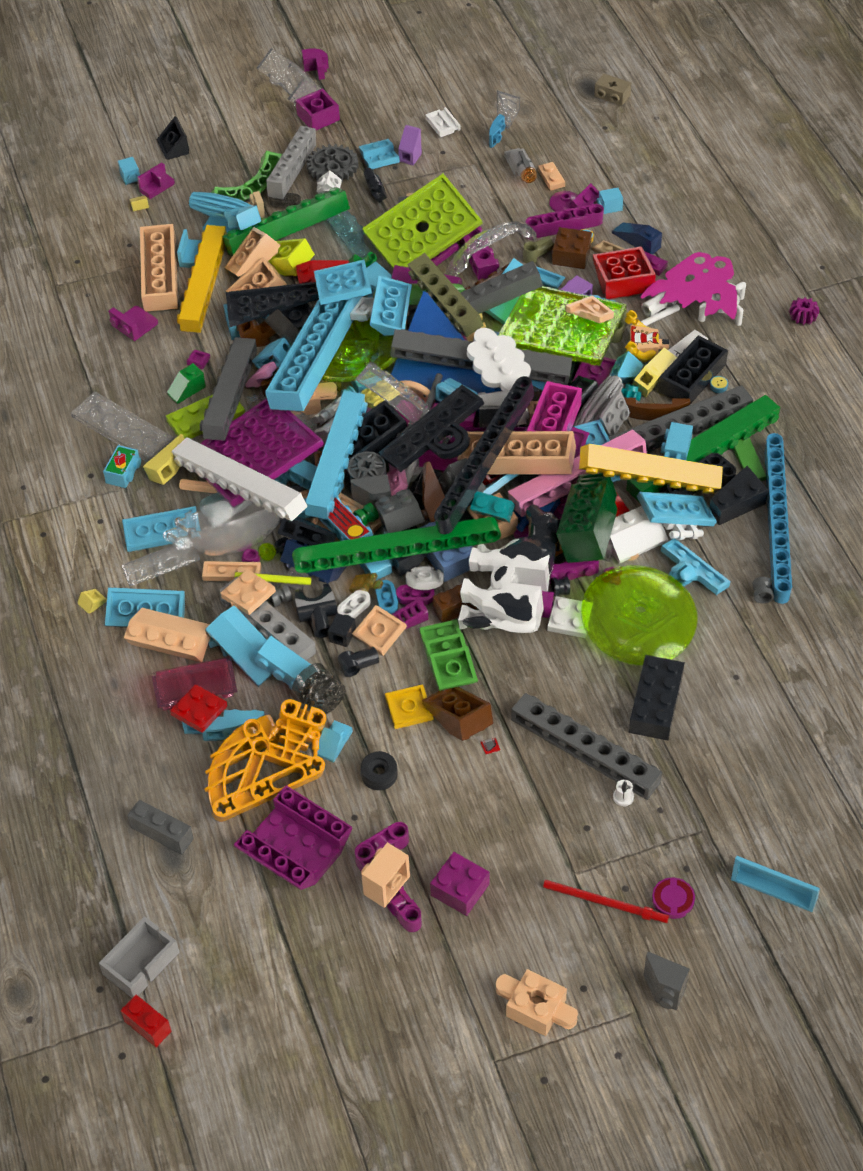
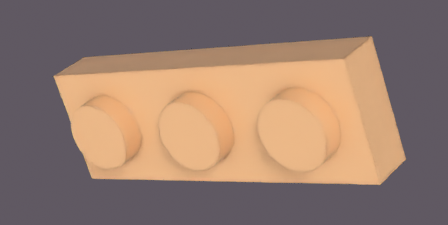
[202,561,261,581]

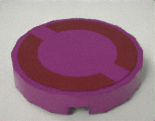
[652,877,695,919]

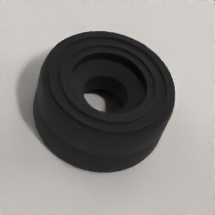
[360,751,398,791]

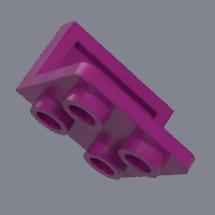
[108,306,158,342]

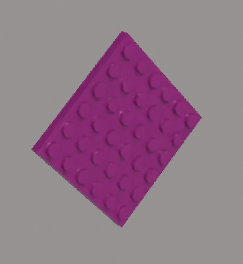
[200,398,324,507]

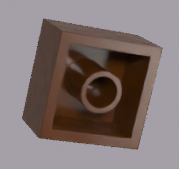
[552,227,592,269]

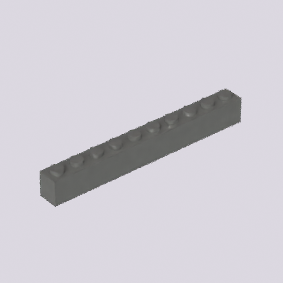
[391,329,572,385]

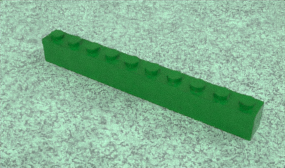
[626,395,780,503]

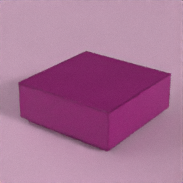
[187,349,210,370]

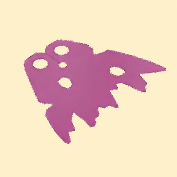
[641,252,737,319]

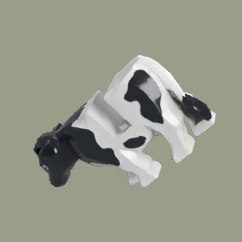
[458,504,561,633]

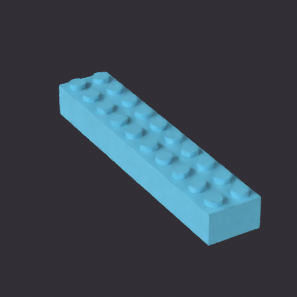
[265,296,362,411]

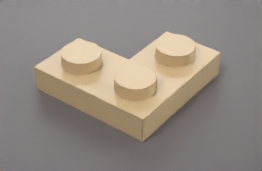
[248,191,265,218]

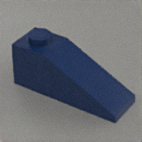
[612,222,662,255]

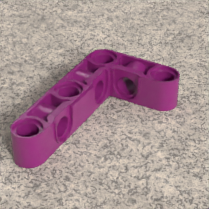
[355,822,422,932]

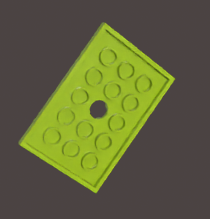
[362,173,483,269]

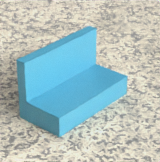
[177,229,202,268]

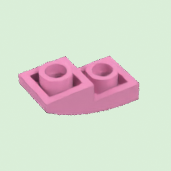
[245,362,277,388]

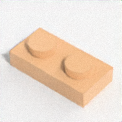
[538,162,565,191]

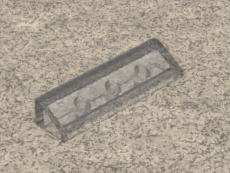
[121,539,200,587]

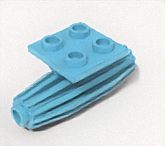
[189,192,253,232]

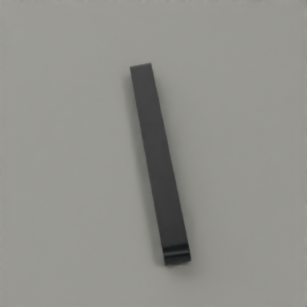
[434,376,534,534]

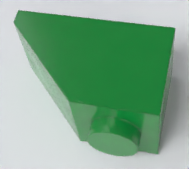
[167,363,206,404]

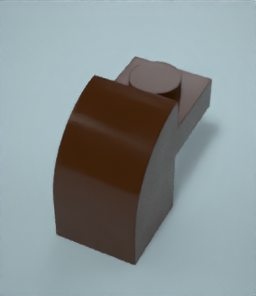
[238,315,280,347]

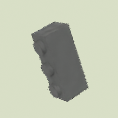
[127,799,194,855]

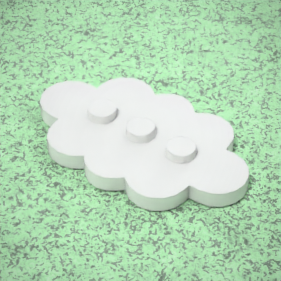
[467,328,531,394]

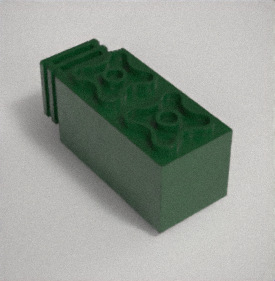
[557,473,618,563]

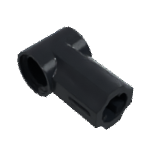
[337,646,380,677]

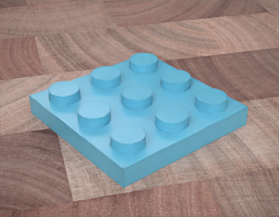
[314,260,372,305]

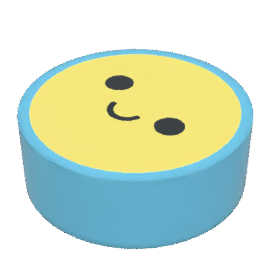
[710,376,728,393]

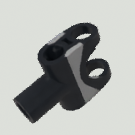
[295,583,338,638]

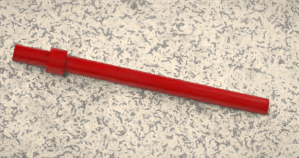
[543,879,670,923]

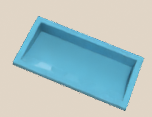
[731,856,820,912]

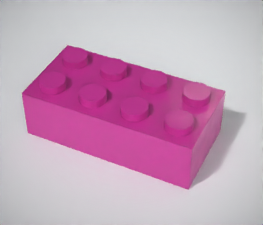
[527,381,582,431]

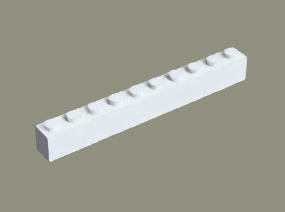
[171,438,308,521]

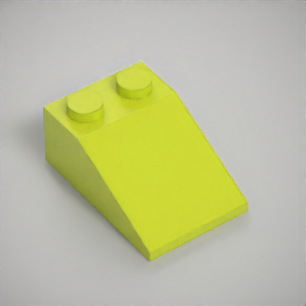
[268,238,315,276]

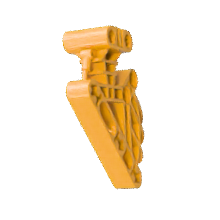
[204,699,326,822]

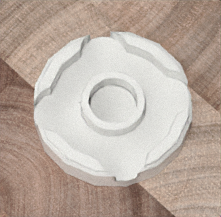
[406,566,444,590]

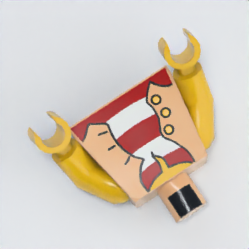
[625,310,669,363]

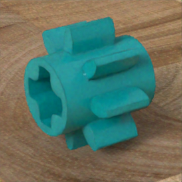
[621,384,642,401]

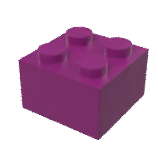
[296,88,340,130]
[430,852,490,916]

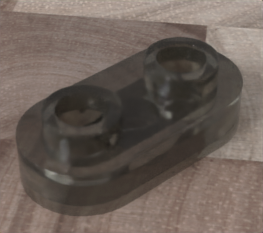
[269,193,301,208]

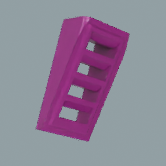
[391,599,429,630]

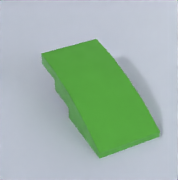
[419,619,478,691]

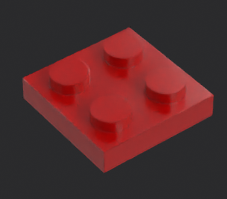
[170,684,228,733]

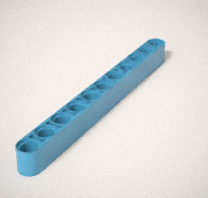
[765,433,792,604]

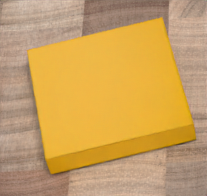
[385,684,434,729]

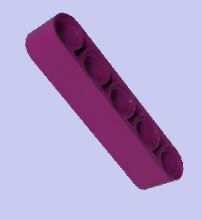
[525,204,604,239]

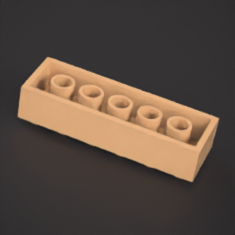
[140,224,178,312]
[458,431,576,474]

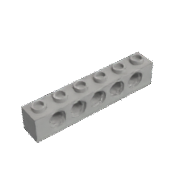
[266,126,316,200]
[220,577,316,661]

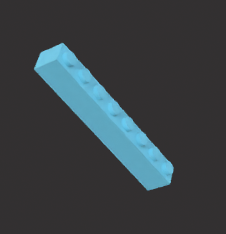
[305,390,368,519]

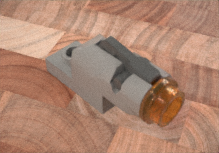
[504,148,537,183]

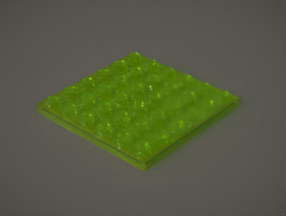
[498,286,627,366]

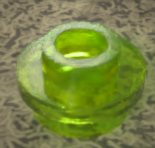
[258,543,276,561]

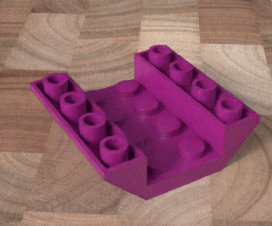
[234,785,352,890]

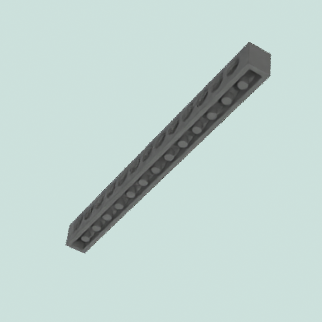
[520,385,753,485]

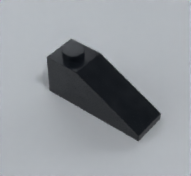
[277,516,337,546]

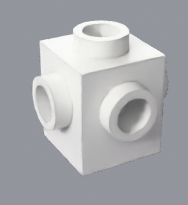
[316,170,342,193]

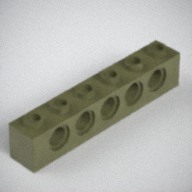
[408,253,483,337]

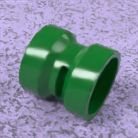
[353,503,379,526]

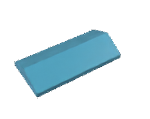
[370,275,412,336]
[105,588,185,627]
[205,606,273,687]

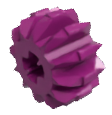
[789,297,819,326]

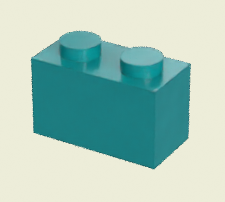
[470,491,515,523]

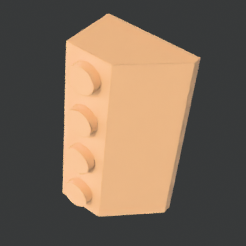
[124,608,211,663]

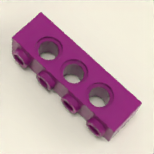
[459,226,499,281]

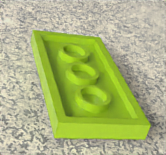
[166,395,246,439]

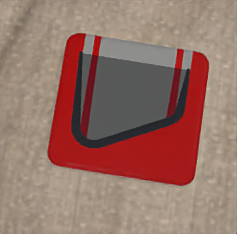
[481,738,500,755]

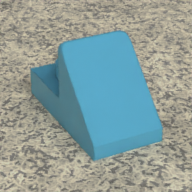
[224,205,261,230]
[317,720,353,763]

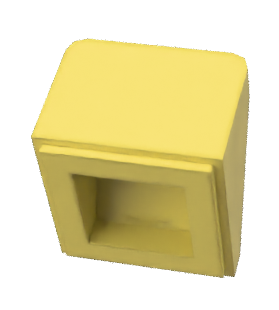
[129,196,149,211]
[78,589,107,613]

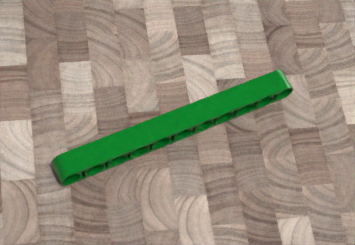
[292,517,501,573]

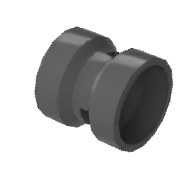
[752,577,774,603]
[269,583,292,607]

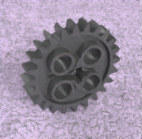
[306,144,359,183]

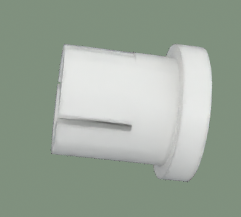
[613,780,634,806]

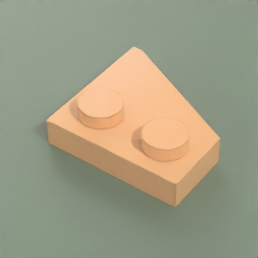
[565,296,614,323]

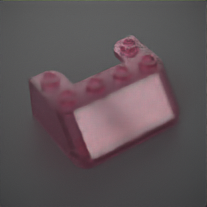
[152,657,238,711]

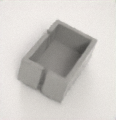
[99,916,180,998]

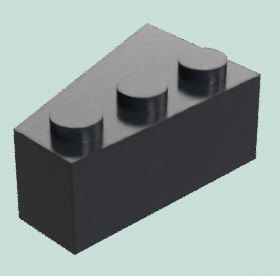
[710,465,768,525]

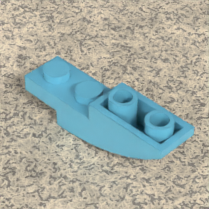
[182,709,265,741]

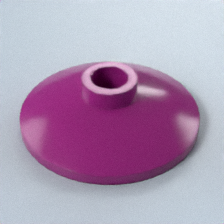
[549,191,578,212]

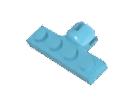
[661,539,730,595]

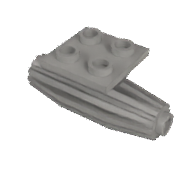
[573,375,630,437]

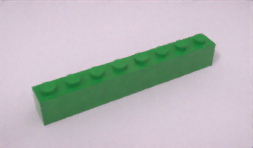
[222,187,350,256]

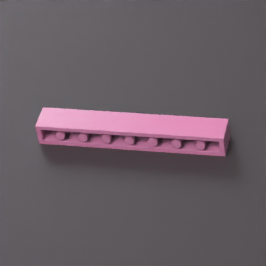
[508,430,647,517]

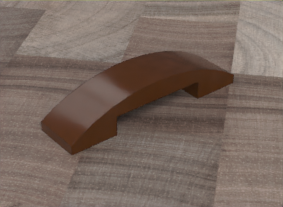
[624,398,690,421]

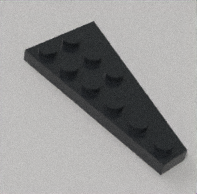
[226,282,319,327]

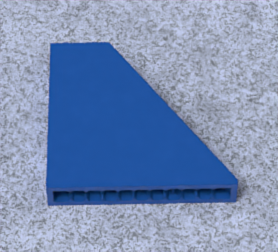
[389,291,502,417]

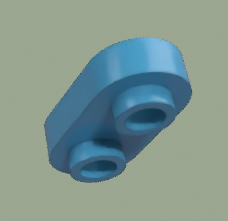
[375,580,398,614]

